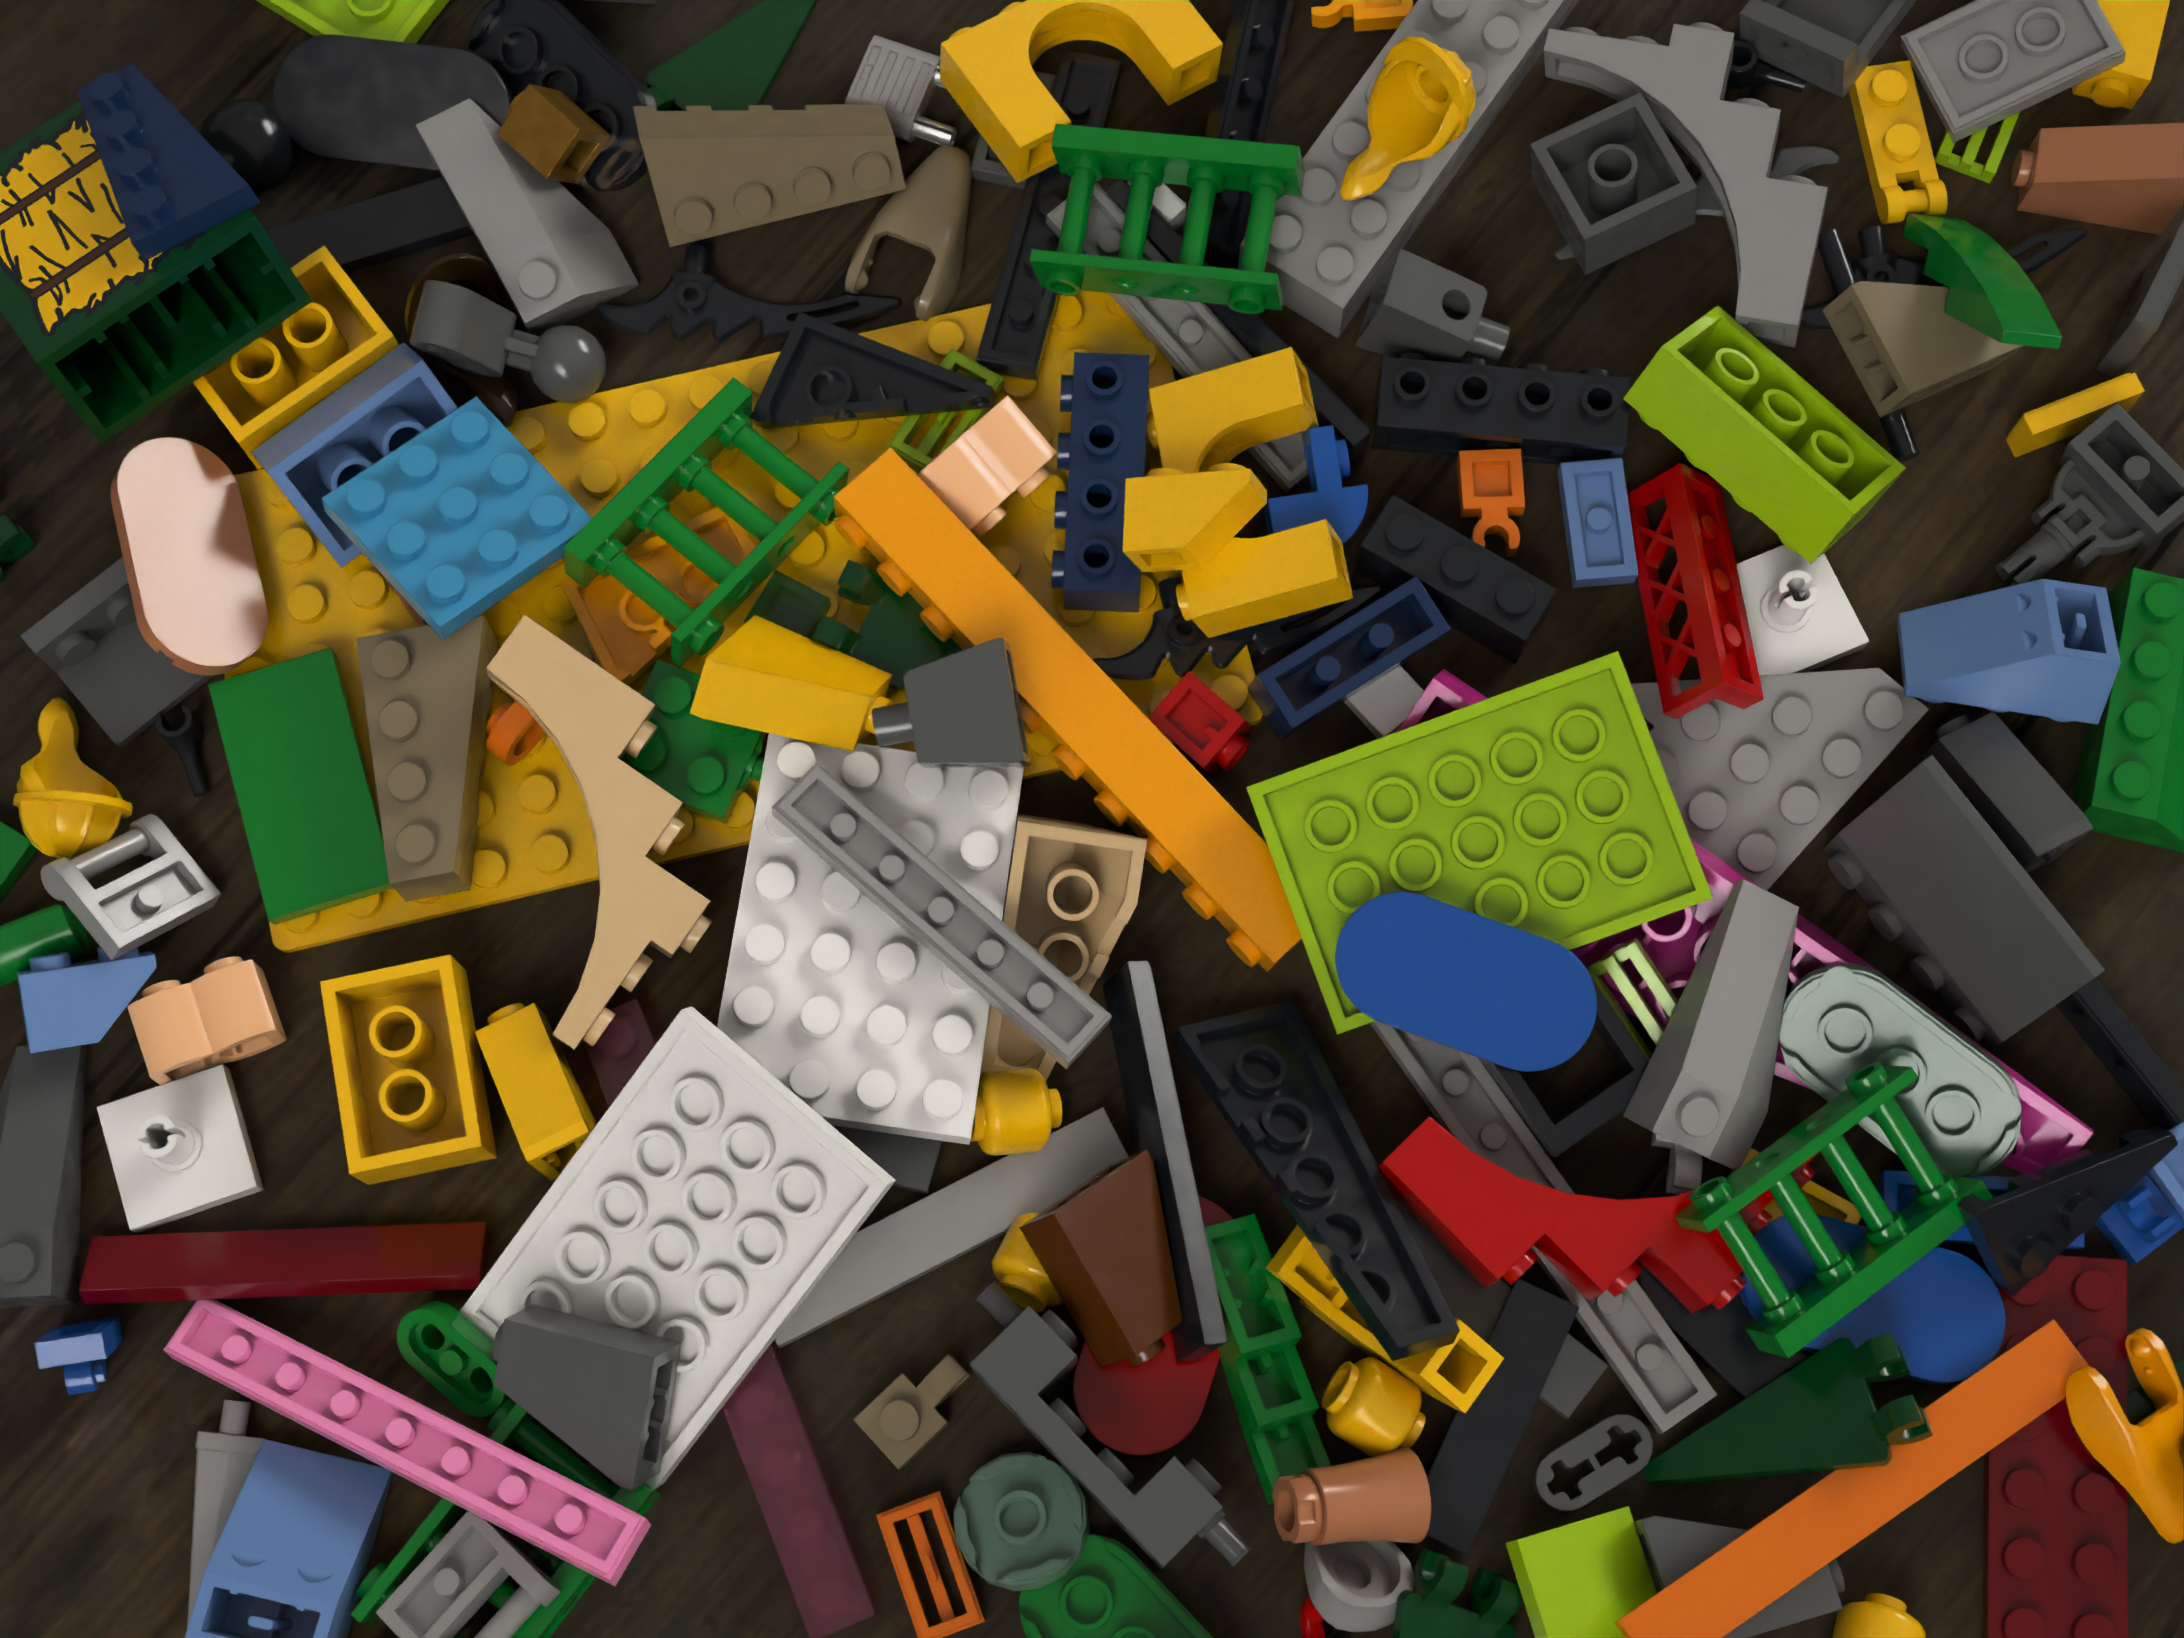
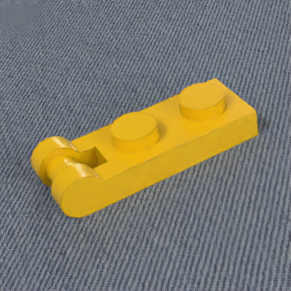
[1849,60,1948,225]

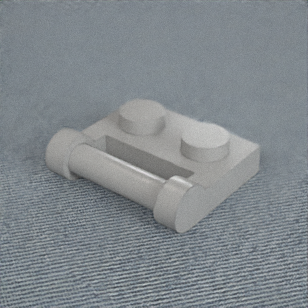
[40,814,221,961]
[375,1511,562,1638]

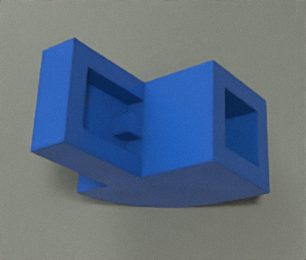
[1263,425,1368,544]

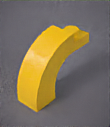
[1266,1224,1504,1413]

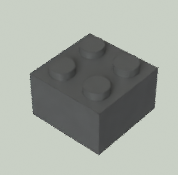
[1530,92,1697,275]

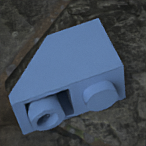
[16,947,157,1053]

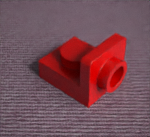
[1148,671,1253,775]

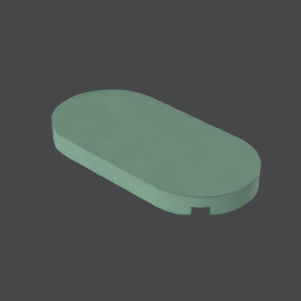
[1779,963,2022,1177]

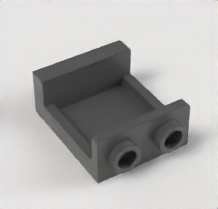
[1739,0,1917,98]

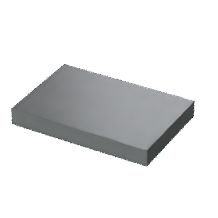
[1901,0,2126,143]

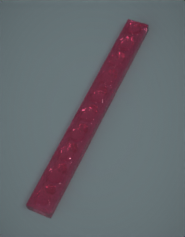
[583,999,877,1638]

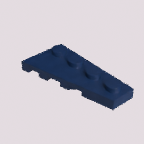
[77,63,261,261]

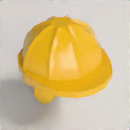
[1340,36,1476,201]
[13,697,133,860]

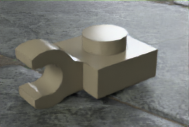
[853,1355,970,1470]

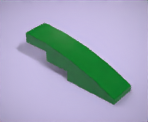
[1903,213,2062,349]
[1204,1214,1331,1505]

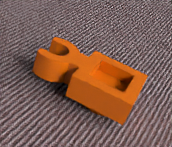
[1456,449,1525,557]

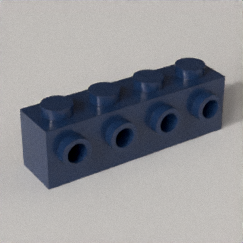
[1051,352,1149,613]

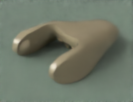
[845,145,972,322]

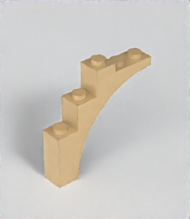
[486,615,712,1051]

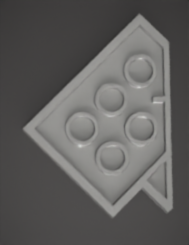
[1631,668,1929,891]

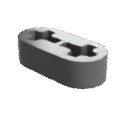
[1532,1414,1653,1512]

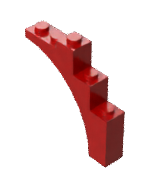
[1378,1116,1820,1314]

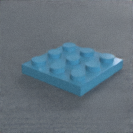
[321,397,592,640]

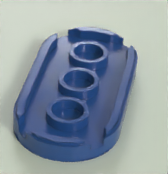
[1335,892,1597,1071]
[1739,1214,2005,1385]

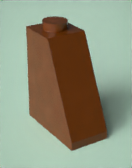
[1019,1149,1183,1367]

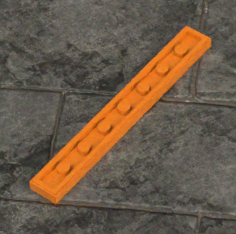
[1614,1319,2090,1638]

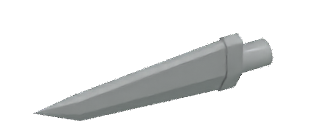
[187,1399,266,1628]

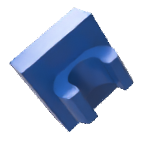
[2095,1174,2184,1266]
[34,1315,124,1395]

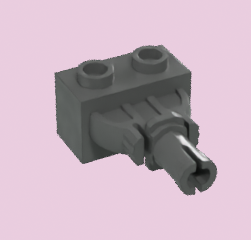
[1995,403,2184,587]

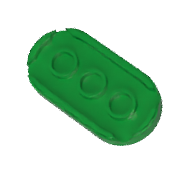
[1019,1534,1213,1638]

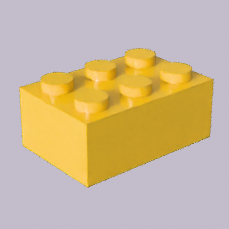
[193,245,399,470]
[320,954,497,1185]

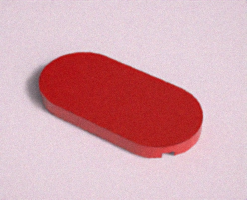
[1073,1196,1233,1456]

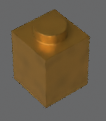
[497,84,611,184]

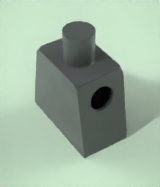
[1354,249,1510,363]
[872,638,1031,768]

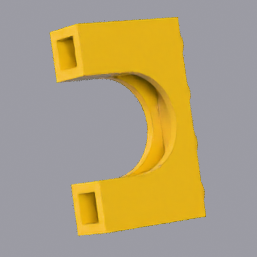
[940,0,1223,183]
[1146,347,1353,638]

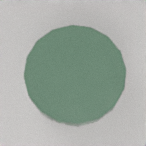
[954,1452,1090,1591]

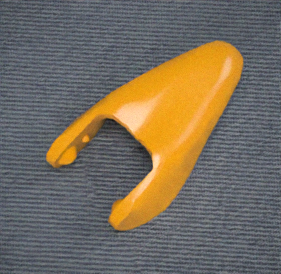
[2065,1328,2184,1544]

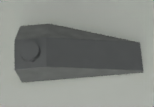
[0,1045,86,1308]

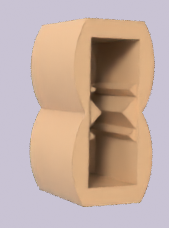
[917,395,1057,538]
[127,956,287,1085]

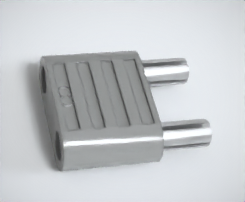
[845,35,957,146]

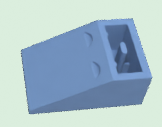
[1897,579,2121,724]
[185,1439,394,1638]

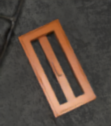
[876,1491,986,1638]

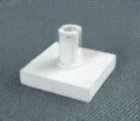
[1736,545,1869,675]
[97,1064,264,1233]

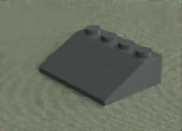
[1824,755,2105,1051]

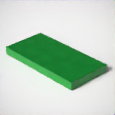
[208,648,393,925]

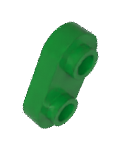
[397,1301,510,1417]

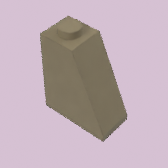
[1822,281,2025,418]

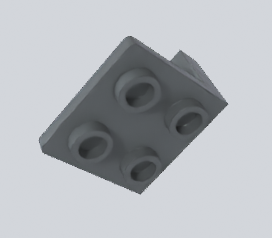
[20,557,214,747]

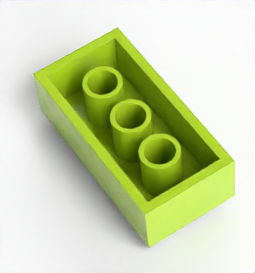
[1623,305,1906,564]

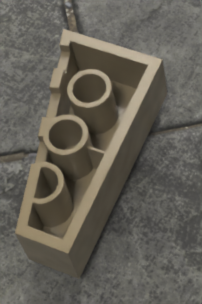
[633,104,906,247]
[356,615,498,902]

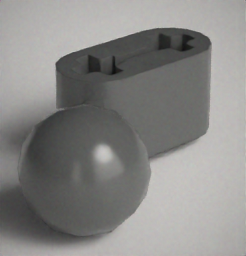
[409,280,606,403]

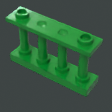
[1030,124,1305,314]
[564,377,849,667]
[1674,1062,1993,1358]
[350,1398,661,1638]

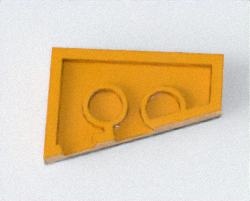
[560,507,755,686]

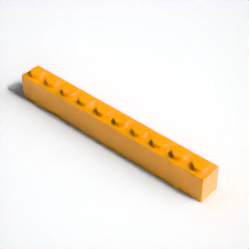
[833,447,1302,972]

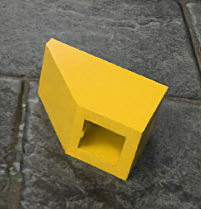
[1123,463,1267,572]

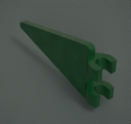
[646,0,819,111]
[812,560,963,691]
[1641,1333,1933,1485]
[1393,1548,1523,1638]

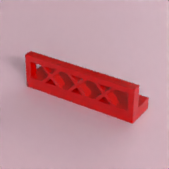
[1627,463,1764,719]

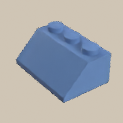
[251,342,458,568]

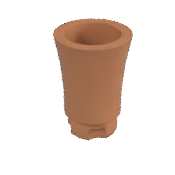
[1272,1447,1431,1546]

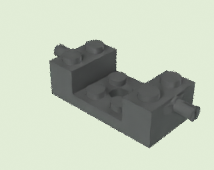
[970,1280,1253,1570]

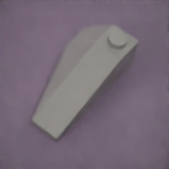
[416,98,639,336]
[1623,878,1799,1170]

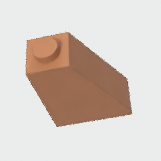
[2011,123,2184,235]

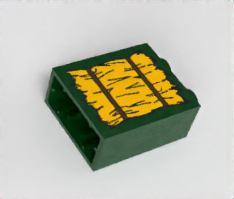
[0,100,312,444]

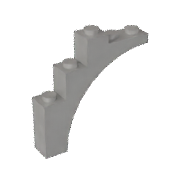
[1544,22,1828,348]

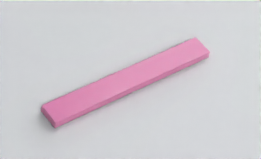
[163,1299,651,1587]

